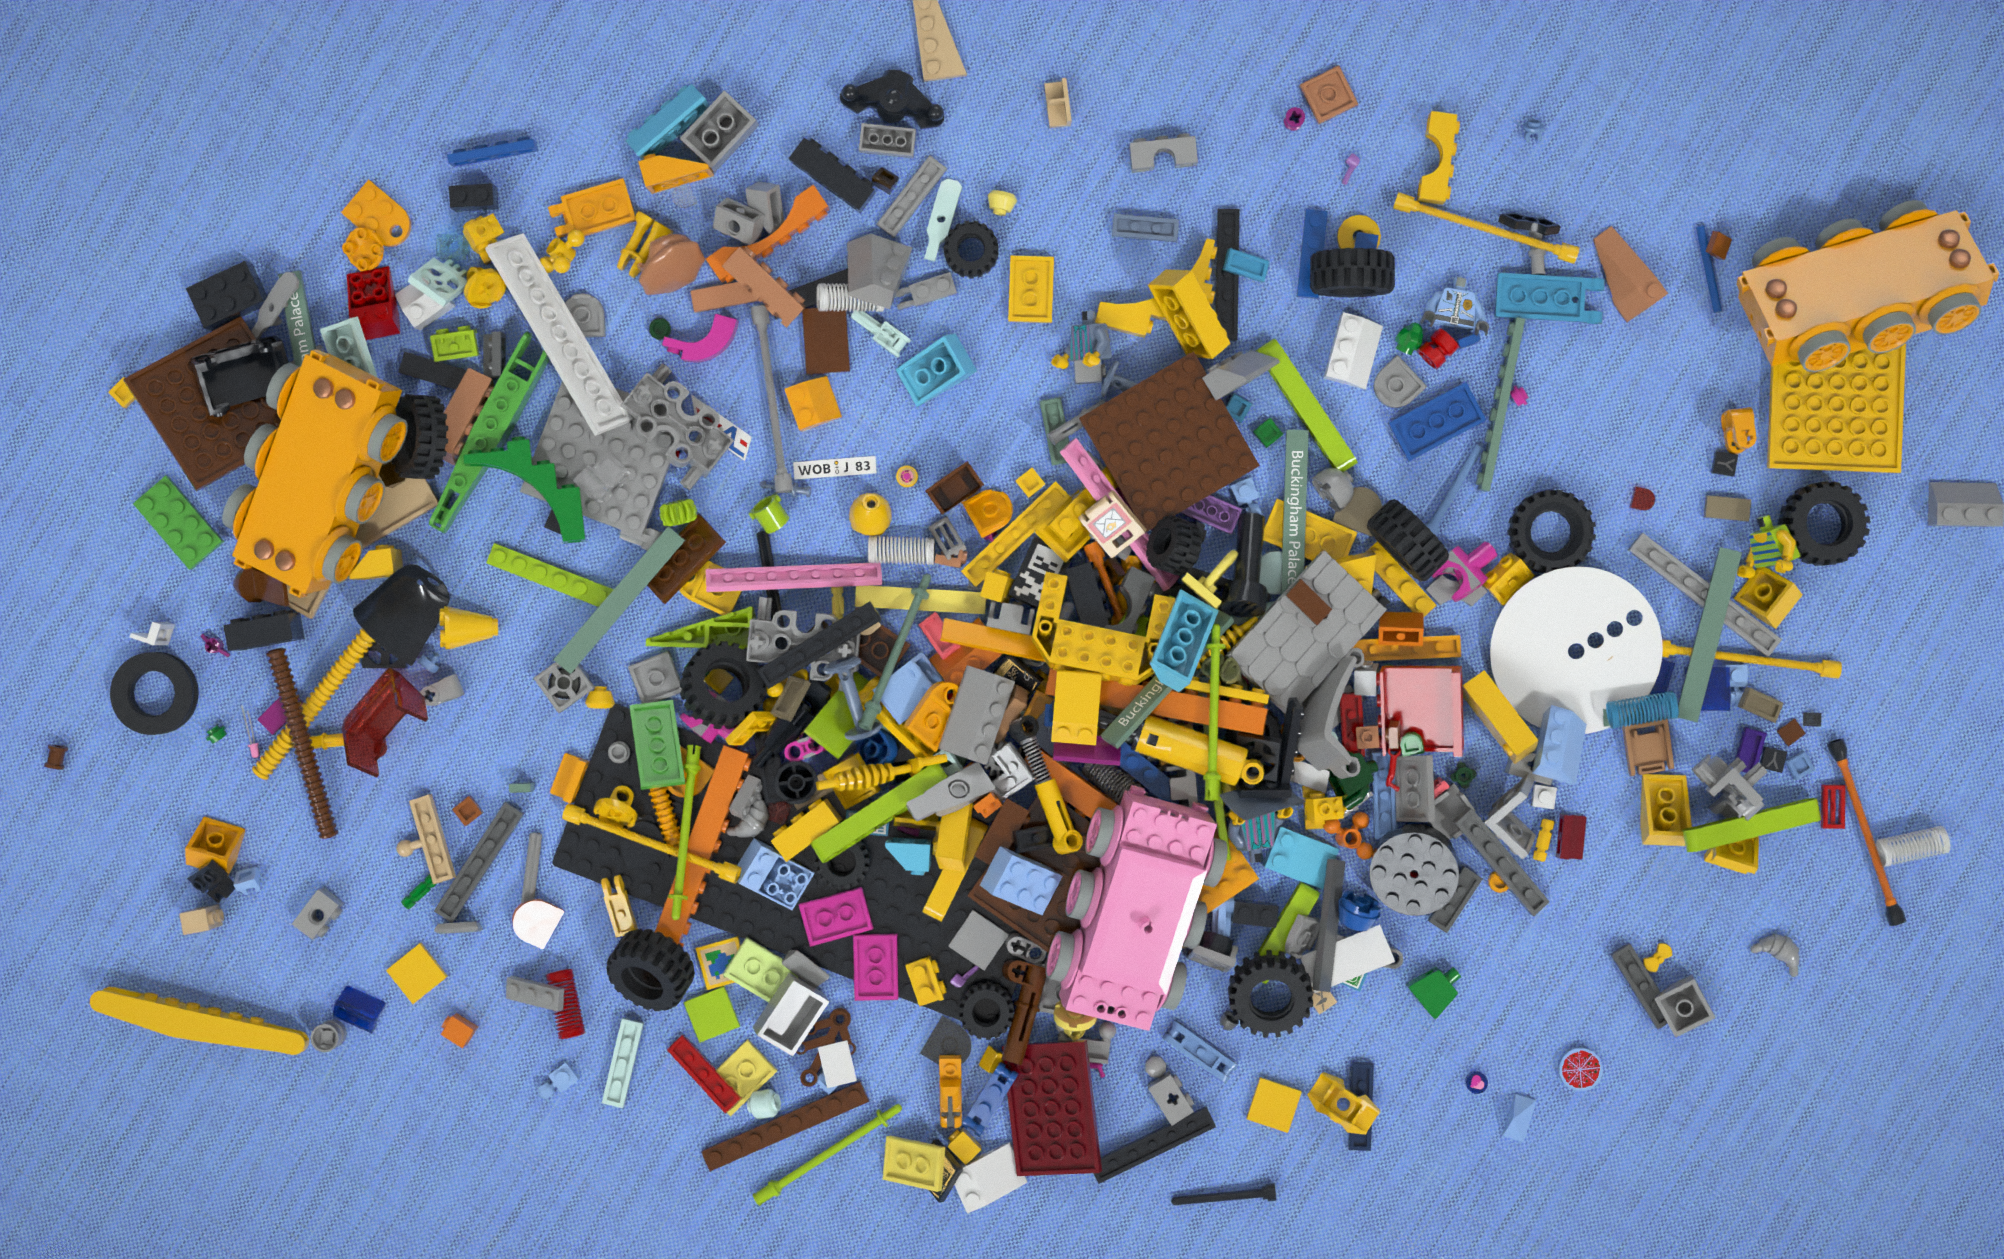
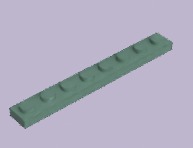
[1476,317,1525,492]

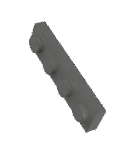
[1610,943,1668,1029]

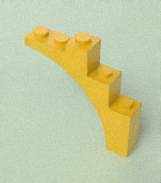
[1095,238,1218,338]

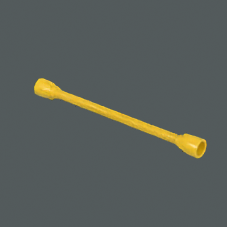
[1393,192,1580,264]
[1662,639,1842,679]
[562,803,742,884]

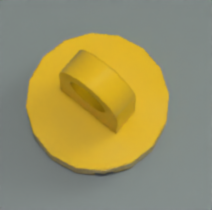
[464,267,506,309]
[594,785,637,828]

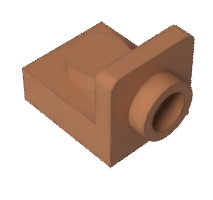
[934,549,968,568]
[1356,725,1379,749]

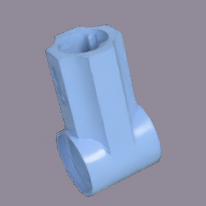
[1211,896,1234,937]

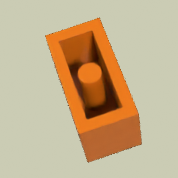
[1378,612,1424,646]

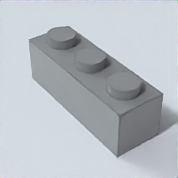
[729,774,763,819]

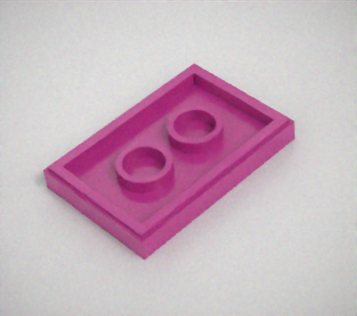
[799,887,874,947]
[853,933,899,1001]

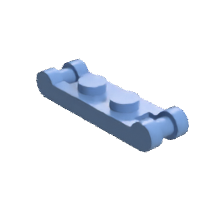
[1162,1020,1239,1083]

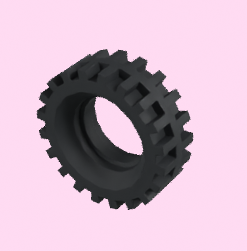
[391,394,448,479]
[1507,490,1596,573]
[1228,950,1313,1038]

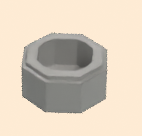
[1145,1056,1166,1078]

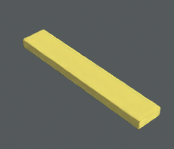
[855,586,986,614]

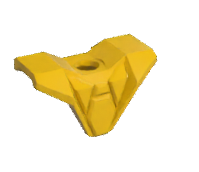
[1307,1072,1380,1135]

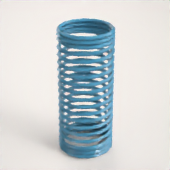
[1606,691,1679,729]

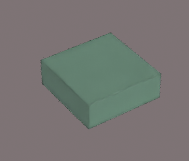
[509,782,535,793]

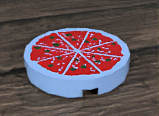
[1558,1047,1603,1091]

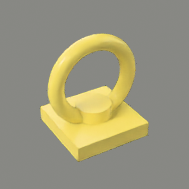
[1182,550,1238,609]

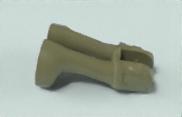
[1201,654,1250,702]

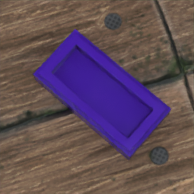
[1735,727,1767,773]

